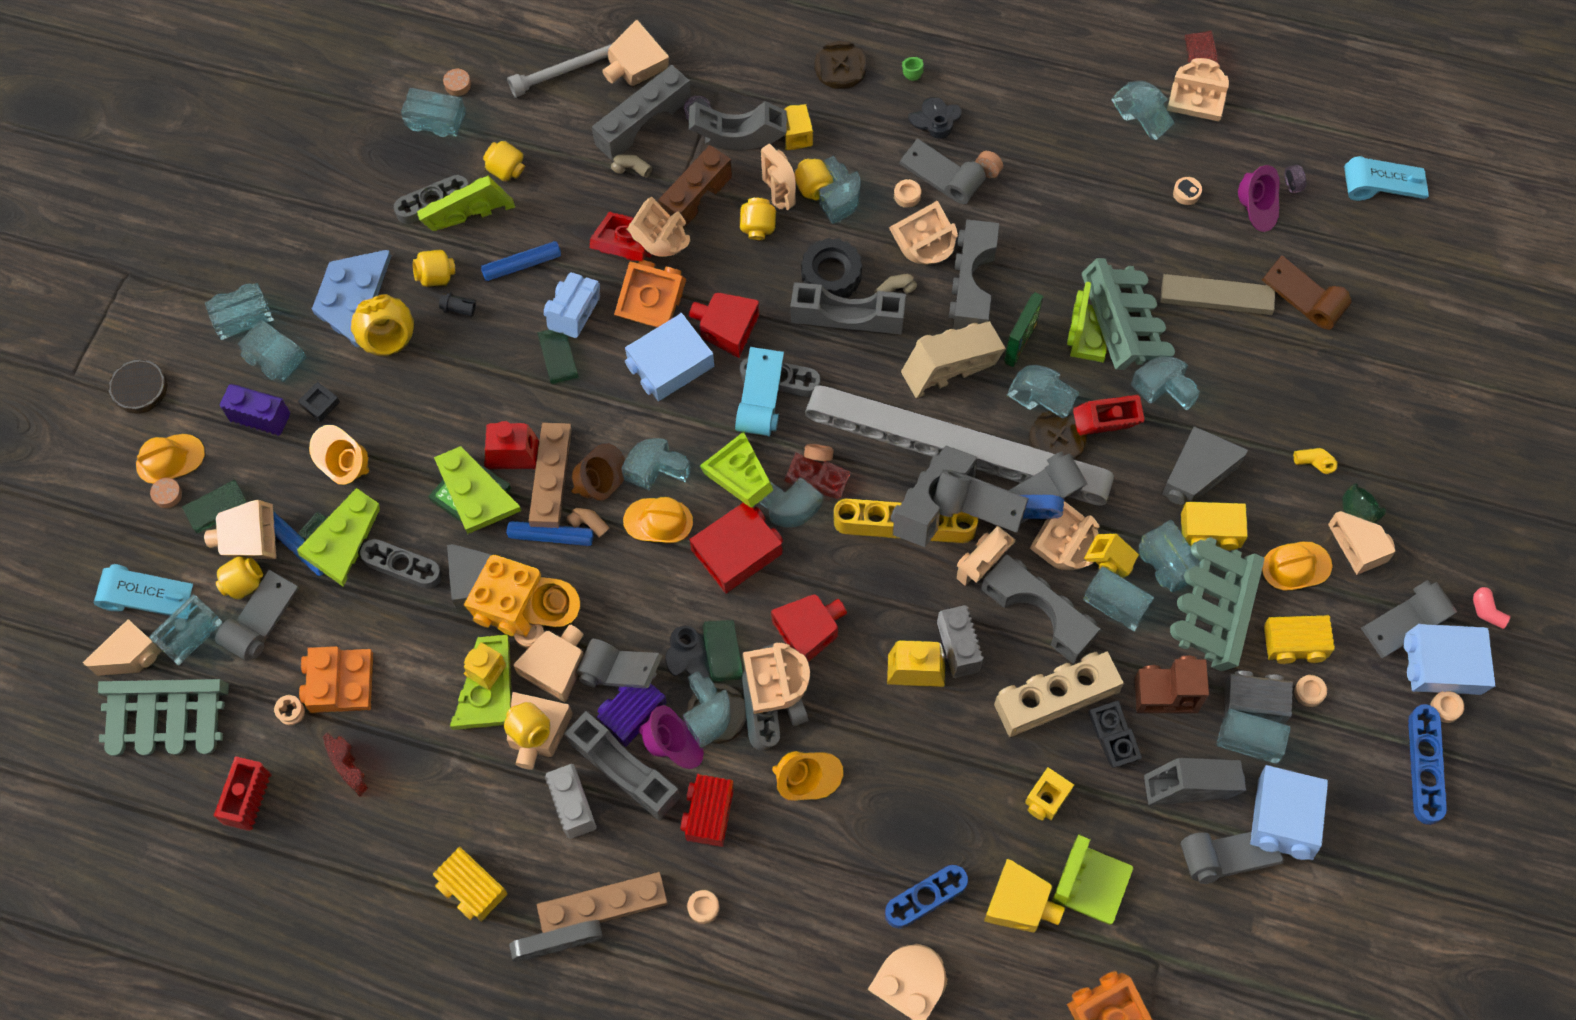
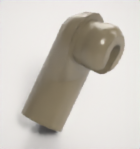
[874,274,917,294]

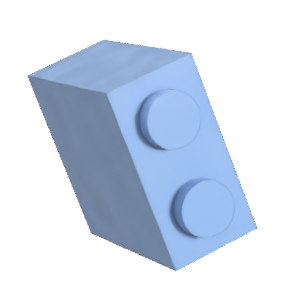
[625,313,714,401]
[1404,624,1495,695]
[1250,765,1328,860]

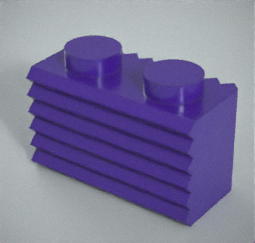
[220,384,290,436]
[597,683,667,747]

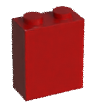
[689,502,783,594]

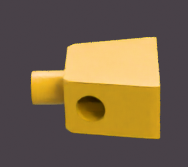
[887,641,945,687]
[984,859,1065,932]

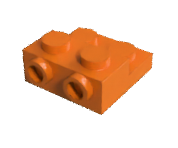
[614,260,686,328]
[299,646,373,713]
[1067,971,1152,1020]

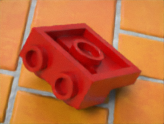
[590,212,652,262]

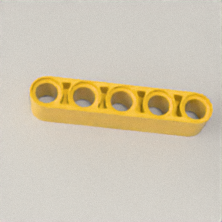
[834,499,978,543]

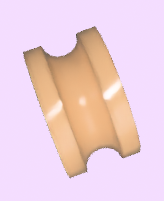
[274,695,305,725]

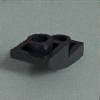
[1088,700,1142,768]

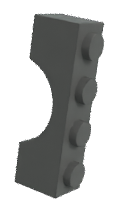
[592,65,691,161]
[949,219,999,330]
[790,282,906,335]
[891,445,978,547]
[981,554,1100,664]
[565,711,680,821]

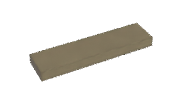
[1160,274,1275,315]

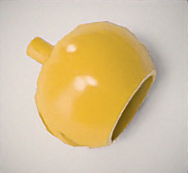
[351,294,414,356]

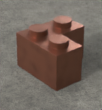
[1135,656,1209,714]

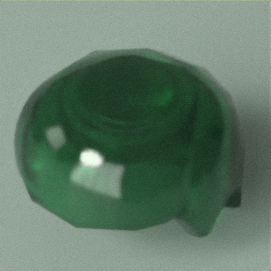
[1342,483,1386,524]

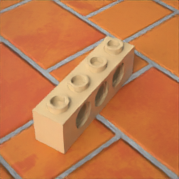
[994,651,1124,737]

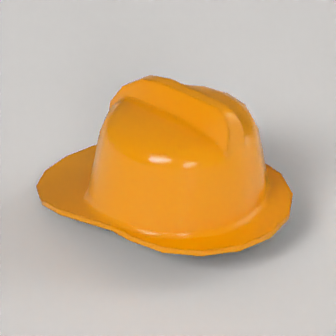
[309,425,370,485]
[136,434,205,484]
[623,497,693,543]
[1262,542,1332,591]
[522,577,580,627]
[772,751,843,801]

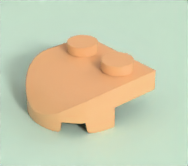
[1167,58,1229,121]
[761,144,796,210]
[627,196,690,257]
[889,201,958,265]
[1030,501,1099,570]
[956,526,1015,586]
[743,643,810,714]
[868,944,947,1020]

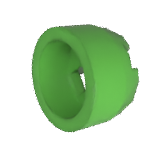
[902,57,924,81]

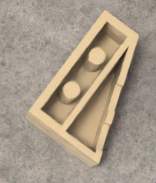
[901,321,1006,399]

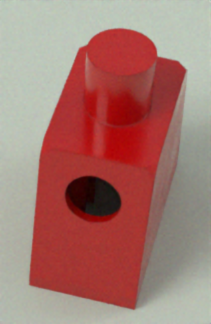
[689,293,760,358]
[484,421,540,469]
[771,594,847,662]

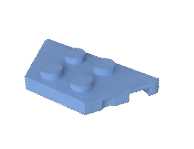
[312,250,392,347]

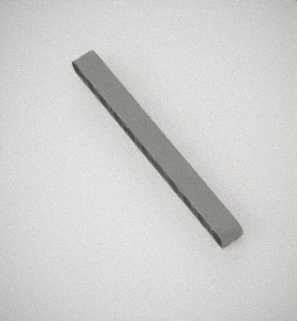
[805,386,1114,505]

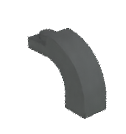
[689,101,787,150]

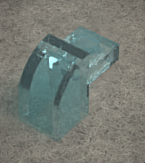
[1111,81,1175,140]
[819,156,861,224]
[1131,356,1200,411]
[1007,365,1079,418]
[621,438,691,491]
[760,477,823,527]
[683,671,731,748]

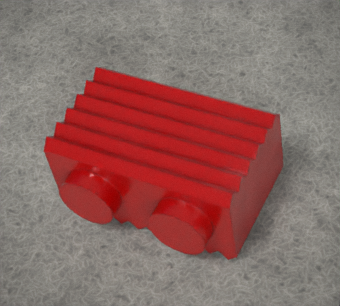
[1073,395,1145,435]
[214,757,272,831]
[681,774,734,847]

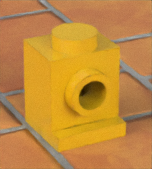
[784,104,813,151]
[1084,534,1139,578]
[464,642,507,690]
[1025,767,1074,820]

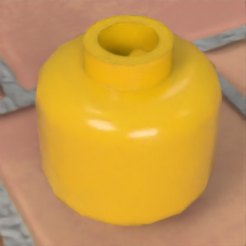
[483,141,525,181]
[794,159,833,200]
[740,198,776,240]
[413,250,455,287]
[216,556,263,600]
[504,702,551,748]

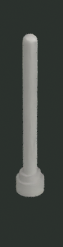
[507,44,612,98]

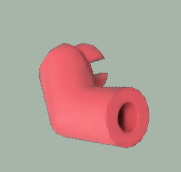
[1473,587,1510,629]

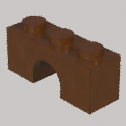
[658,145,732,229]

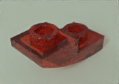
[1185,31,1218,63]
[783,453,851,499]
[323,733,368,797]

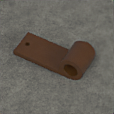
[1262,255,1352,330]

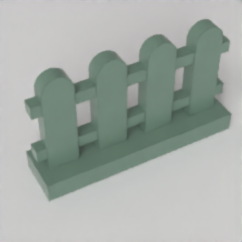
[1081,258,1175,370]
[1170,537,1265,672]
[98,679,229,756]

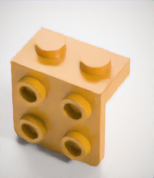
[464,555,541,637]

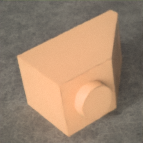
[1328,511,1396,575]
[83,619,161,676]

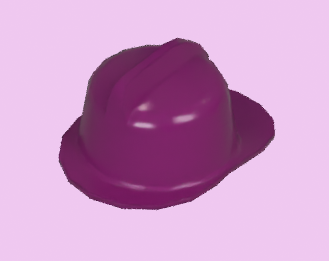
[1238,165,1279,232]
[639,705,704,769]

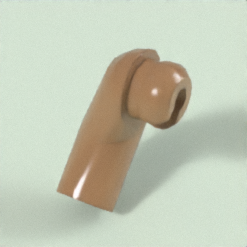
[566,508,609,538]

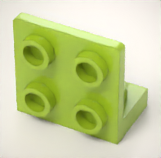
[1067,281,1107,362]
[1052,835,1133,925]

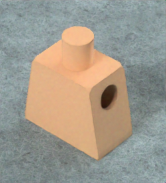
[603,20,669,86]
[204,500,276,559]
[514,625,584,703]
[507,692,573,769]

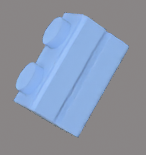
[544,273,600,338]

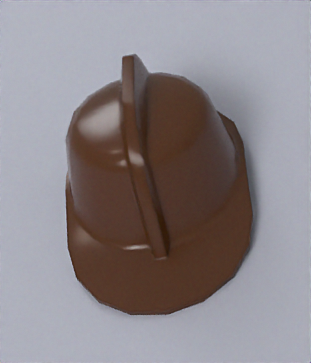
[571,443,627,501]

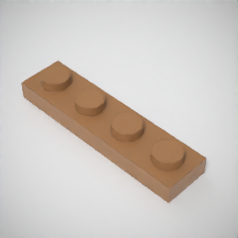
[529,423,572,528]
[537,872,668,933]

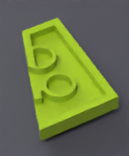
[417,176,515,231]
[700,432,773,508]
[434,446,521,534]
[297,488,380,587]
[450,635,512,730]

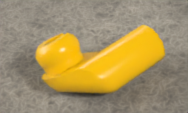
[1294,448,1338,474]

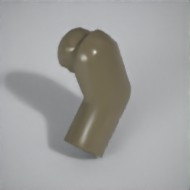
[611,154,653,178]

